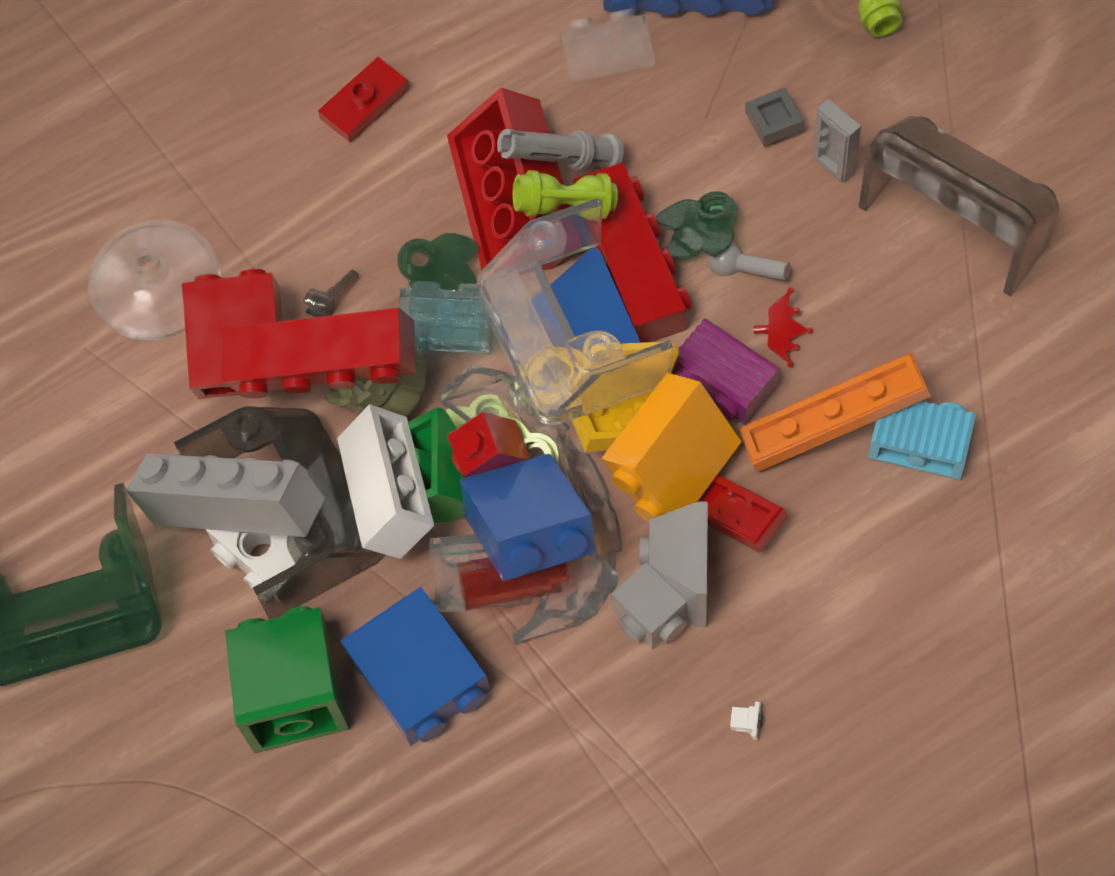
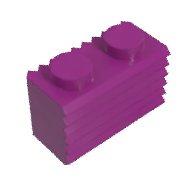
[672,318,780,424]

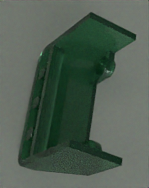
[0,482,162,687]

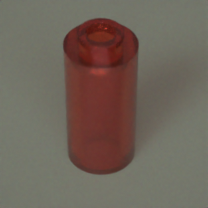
[457,557,569,611]

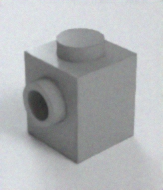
[611,563,687,650]

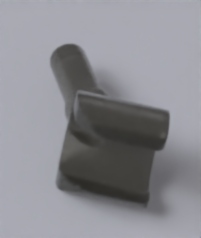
[304,269,359,317]

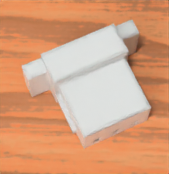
[730,701,763,741]

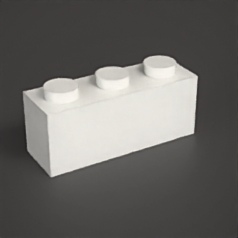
[337,404,434,559]

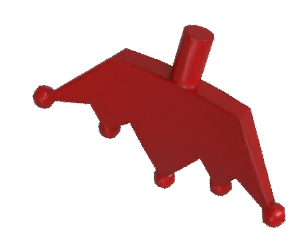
[753,287,813,367]

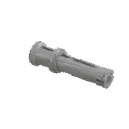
[497,129,624,171]

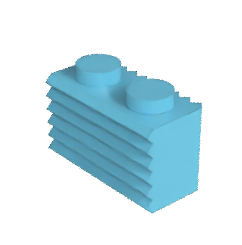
[868,401,976,480]

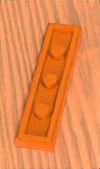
[739,352,931,472]

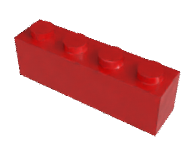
[573,162,692,343]
[222,307,416,398]

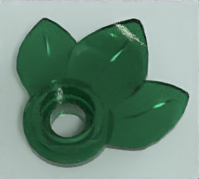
[656,191,739,260]
[397,233,479,316]

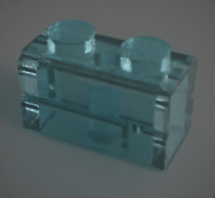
[399,281,496,354]

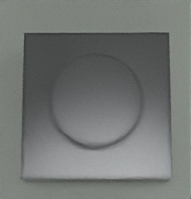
[745,87,804,146]

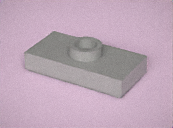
[813,99,861,183]

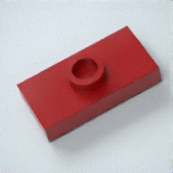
[318,56,410,143]
[697,474,787,553]

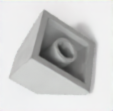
[639,501,708,627]

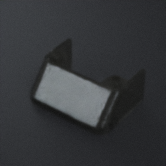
[859,116,1060,297]
[174,406,385,619]

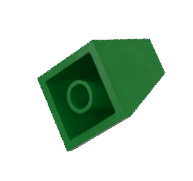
[225,606,349,754]

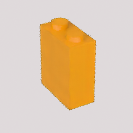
[601,373,741,523]

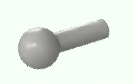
[707,241,791,280]

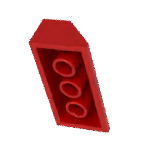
[447,87,581,283]

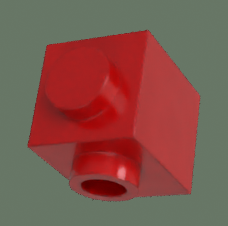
[447,412,530,477]

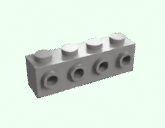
[126,453,325,537]

